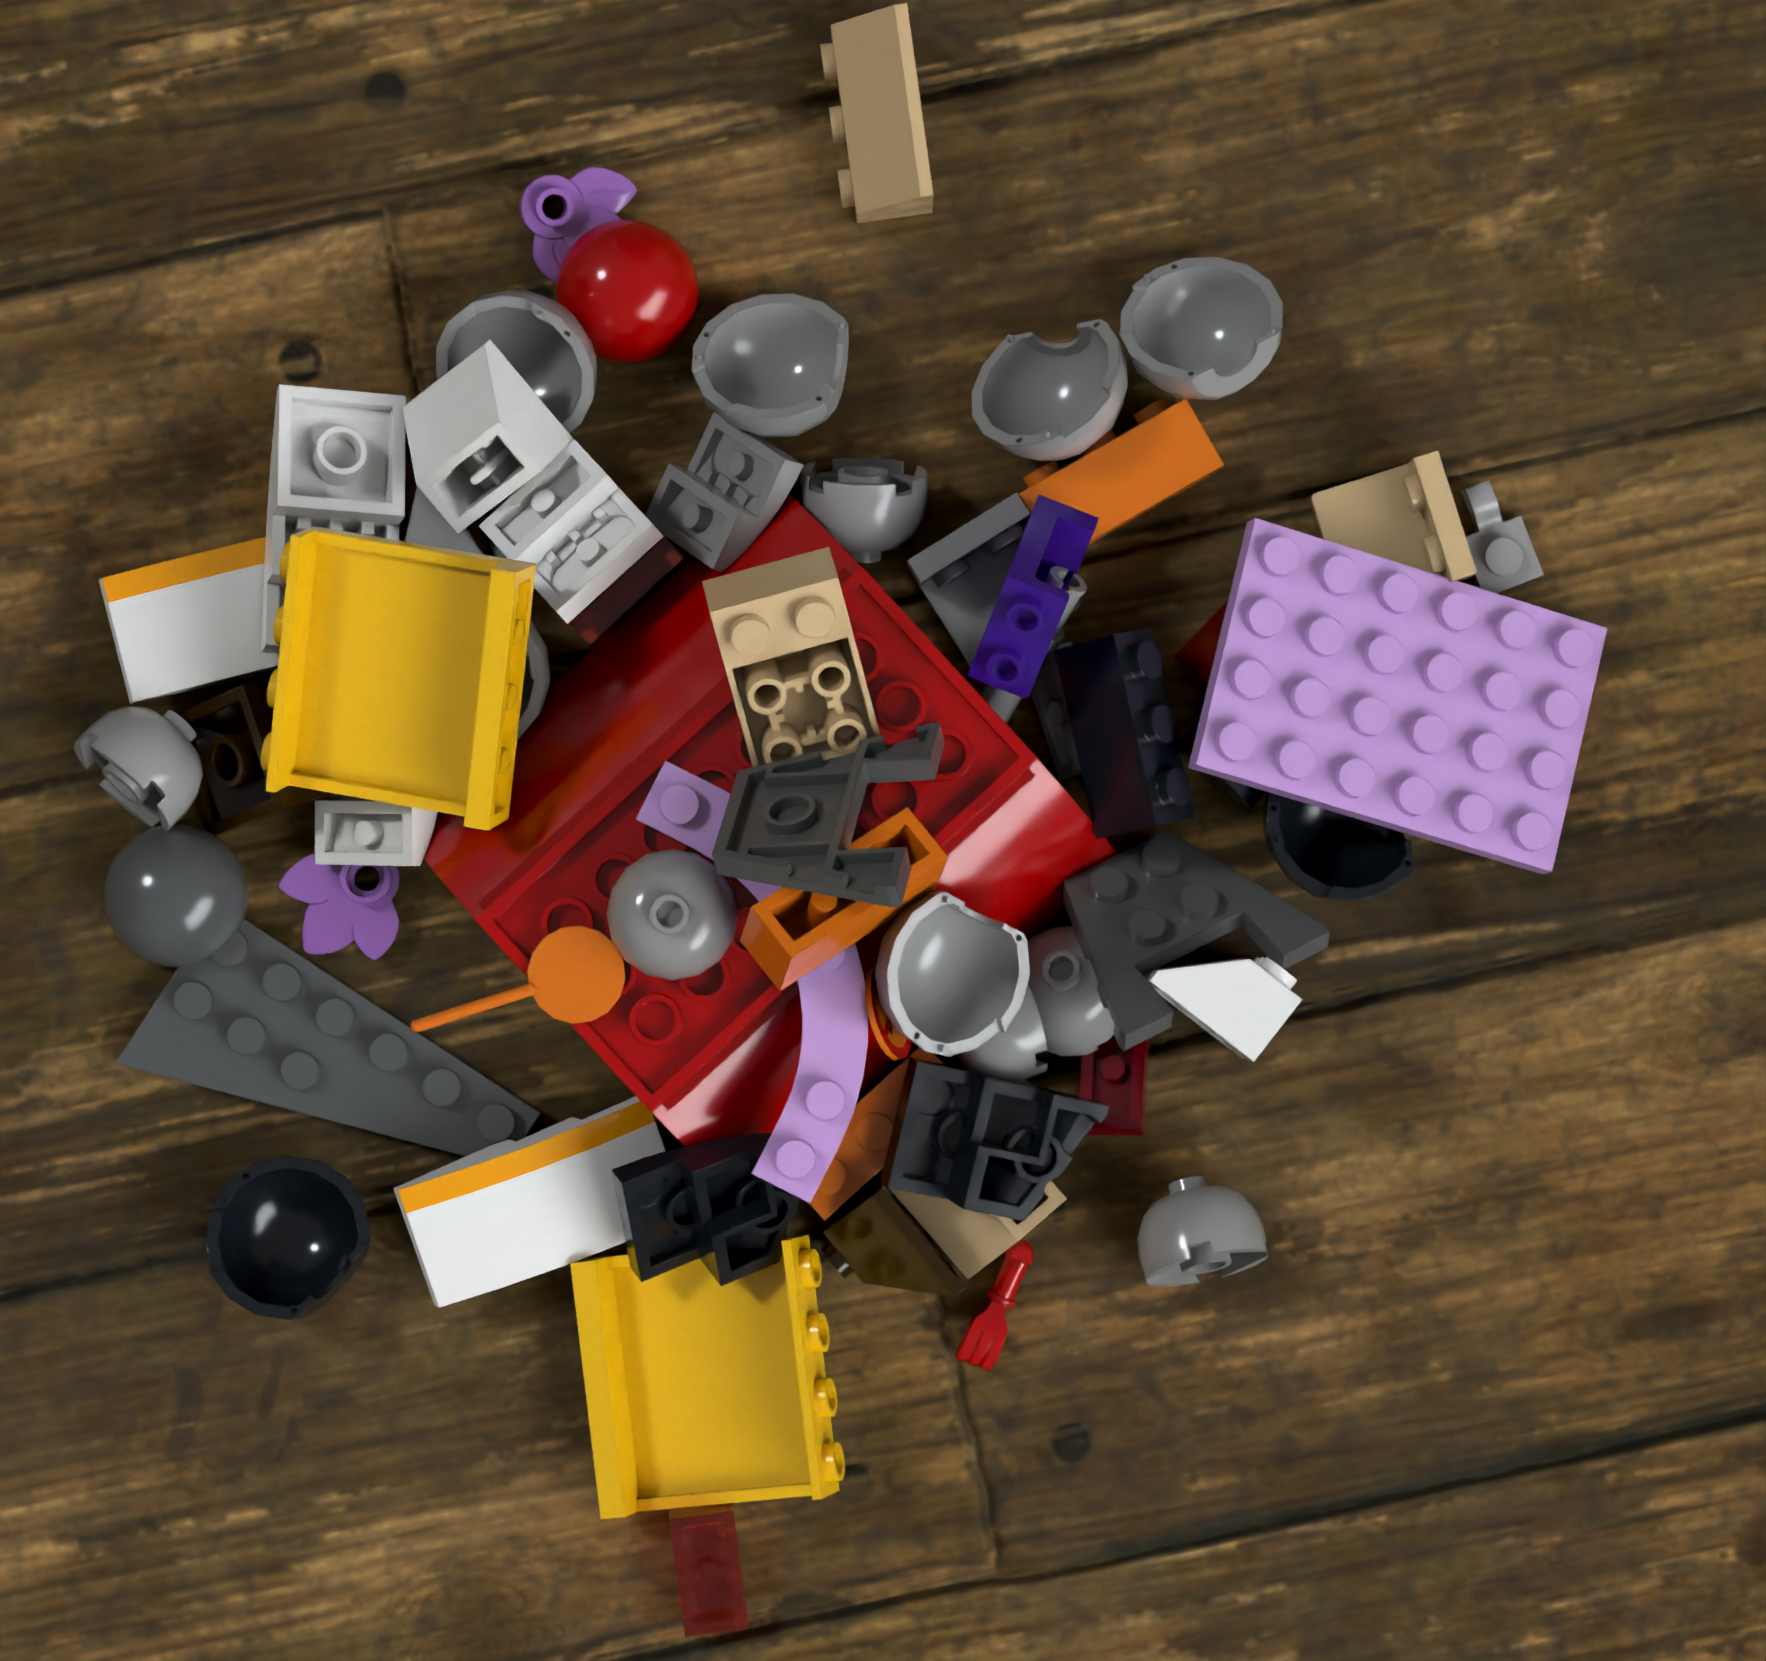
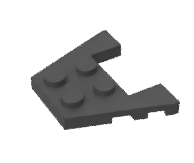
[712,722,945,907]
[1061,830,1330,1051]

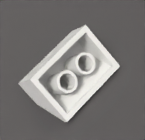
[1144,957,1302,1062]

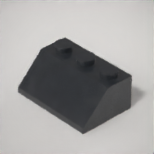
[1054,628,1195,839]

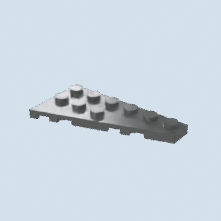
[115,918,542,1156]

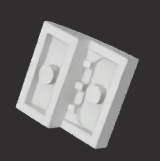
[479,439,664,624]
[315,794,438,866]

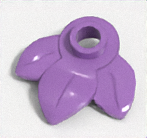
[520,167,637,283]
[279,853,400,960]

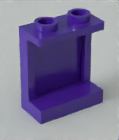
[967,494,1099,698]

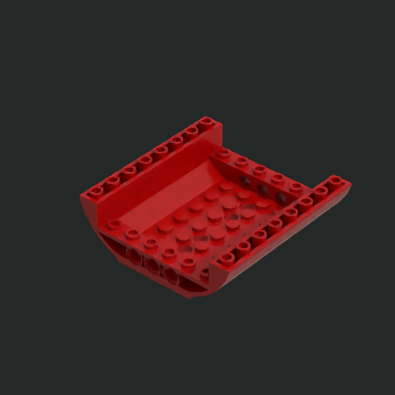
[424,494,1117,1146]

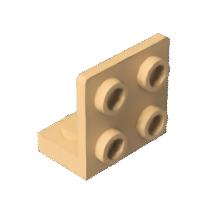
[1311,450,1477,582]

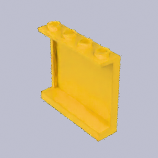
[261,526,536,831]
[570,1234,845,1519]

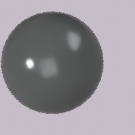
[103,824,248,967]

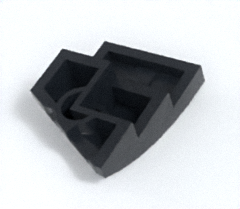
[880,1057,1109,1221]
[611,1133,800,1286]

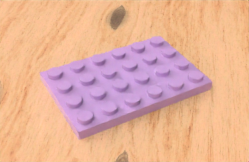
[1188,518,1607,875]

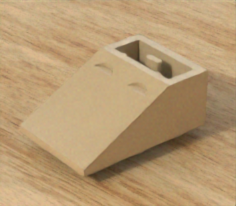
[702,547,880,767]

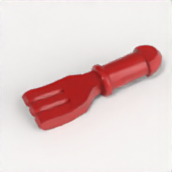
[954,1239,1034,1371]

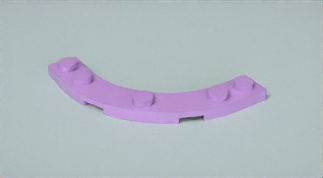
[636,760,868,1203]

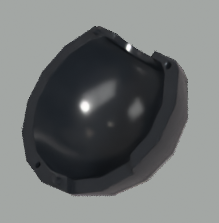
[1263,792,1414,902]
[205,1155,371,1321]

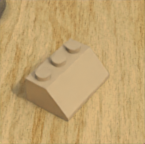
[820,3,934,223]

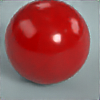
[556,219,699,363]

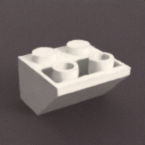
[402,339,573,534]

